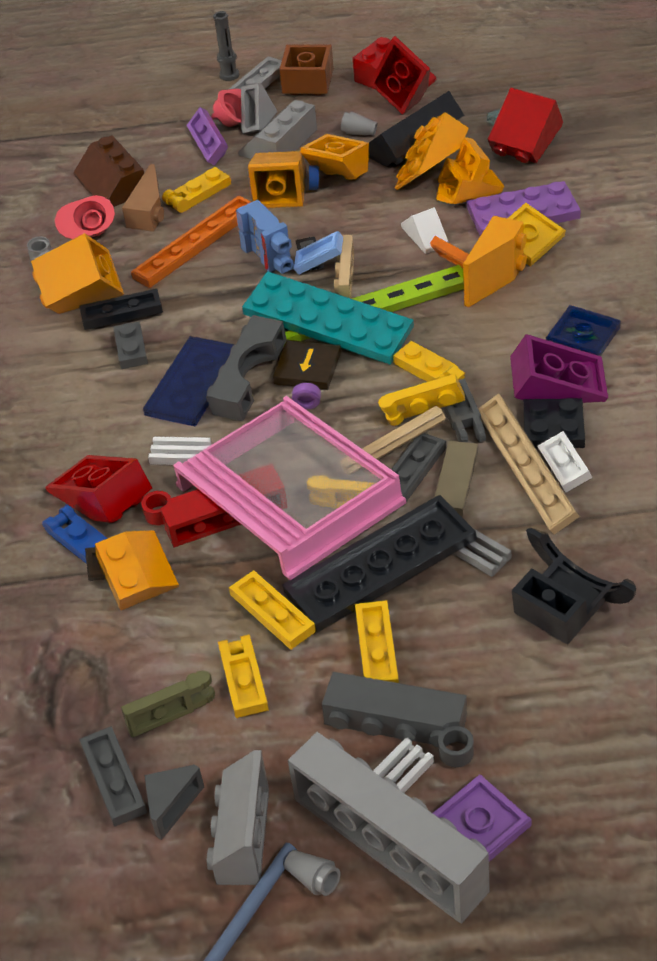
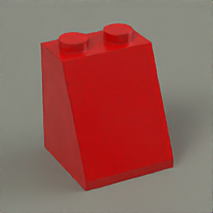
[487,88,563,163]

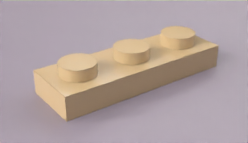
[334,235,354,299]

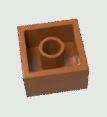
[279,44,334,95]

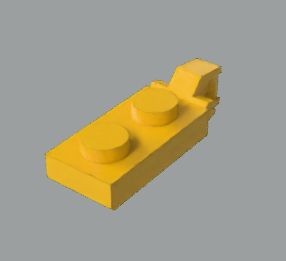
[393,341,465,382]

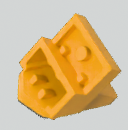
[436,137,504,206]

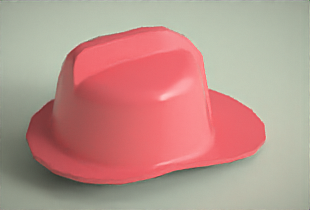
[211,89,241,127]
[55,195,115,239]

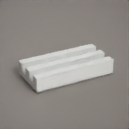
[148,437,212,465]
[373,738,434,793]

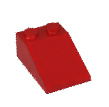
[369,36,430,115]
[352,37,436,90]
[45,455,153,523]

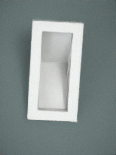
[401,207,448,254]

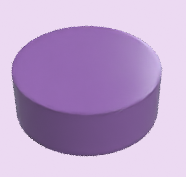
[292,383,321,409]

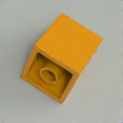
[248,151,306,208]
[31,233,124,314]

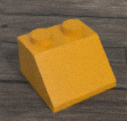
[300,134,369,180]
[95,530,179,611]

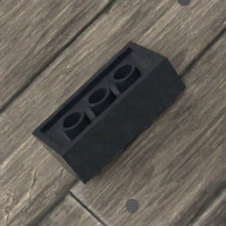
[369,91,464,167]

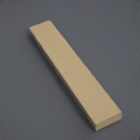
[478,393,580,535]

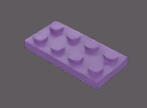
[467,181,581,236]

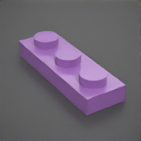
[187,107,228,166]

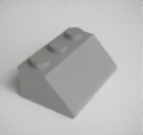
[239,100,317,159]
[207,750,269,885]

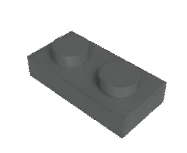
[113,321,148,369]

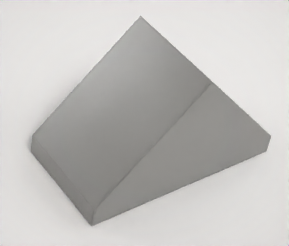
[241,82,277,134]

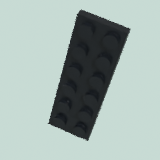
[282,495,477,633]

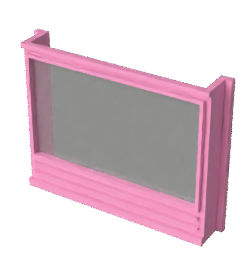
[173,396,407,581]

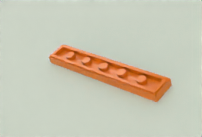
[131,195,251,288]

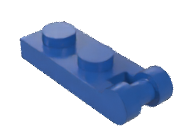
[42,505,107,564]

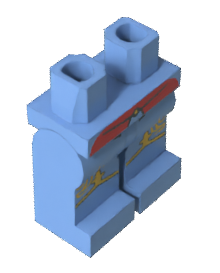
[236,199,294,274]

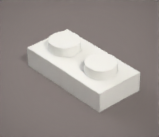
[537,431,592,493]

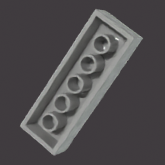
[288,732,489,924]

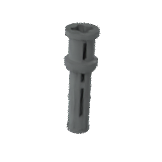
[213,11,239,81]

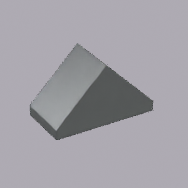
[144,765,204,840]

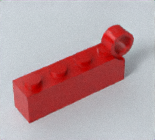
[141,464,288,548]

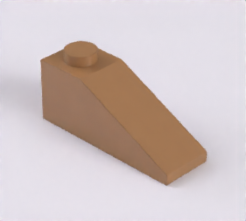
[122,164,164,232]

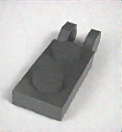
[443,378,486,442]

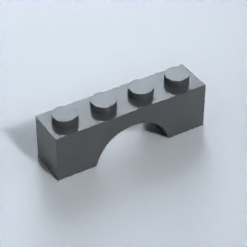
[206,315,287,422]

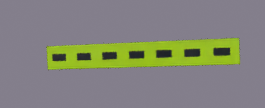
[283,265,464,347]

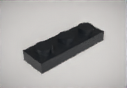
[79,288,163,330]

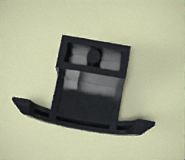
[512,528,636,645]

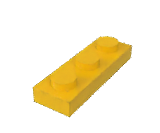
[229,570,316,650]
[355,600,399,683]

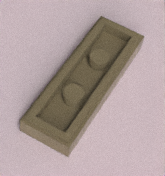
[435,440,478,516]

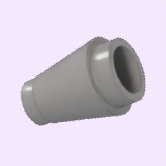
[341,111,377,136]
[284,850,340,896]

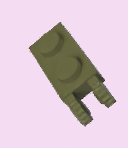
[121,670,216,738]

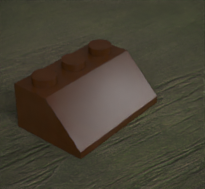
[74,135,144,207]

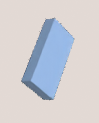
[293,231,343,275]

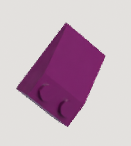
[510,334,608,403]

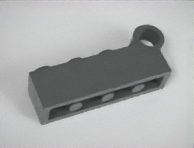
[322,672,474,767]

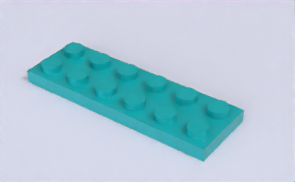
[242,271,414,365]

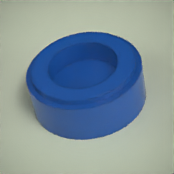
[309,165,319,190]

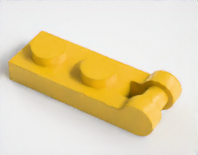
[162,167,231,213]
[378,374,465,426]
[218,634,269,718]

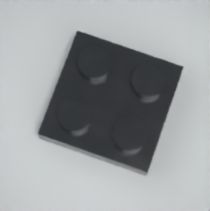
[523,398,585,449]

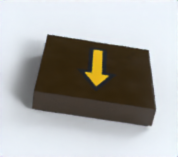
[273,340,341,390]

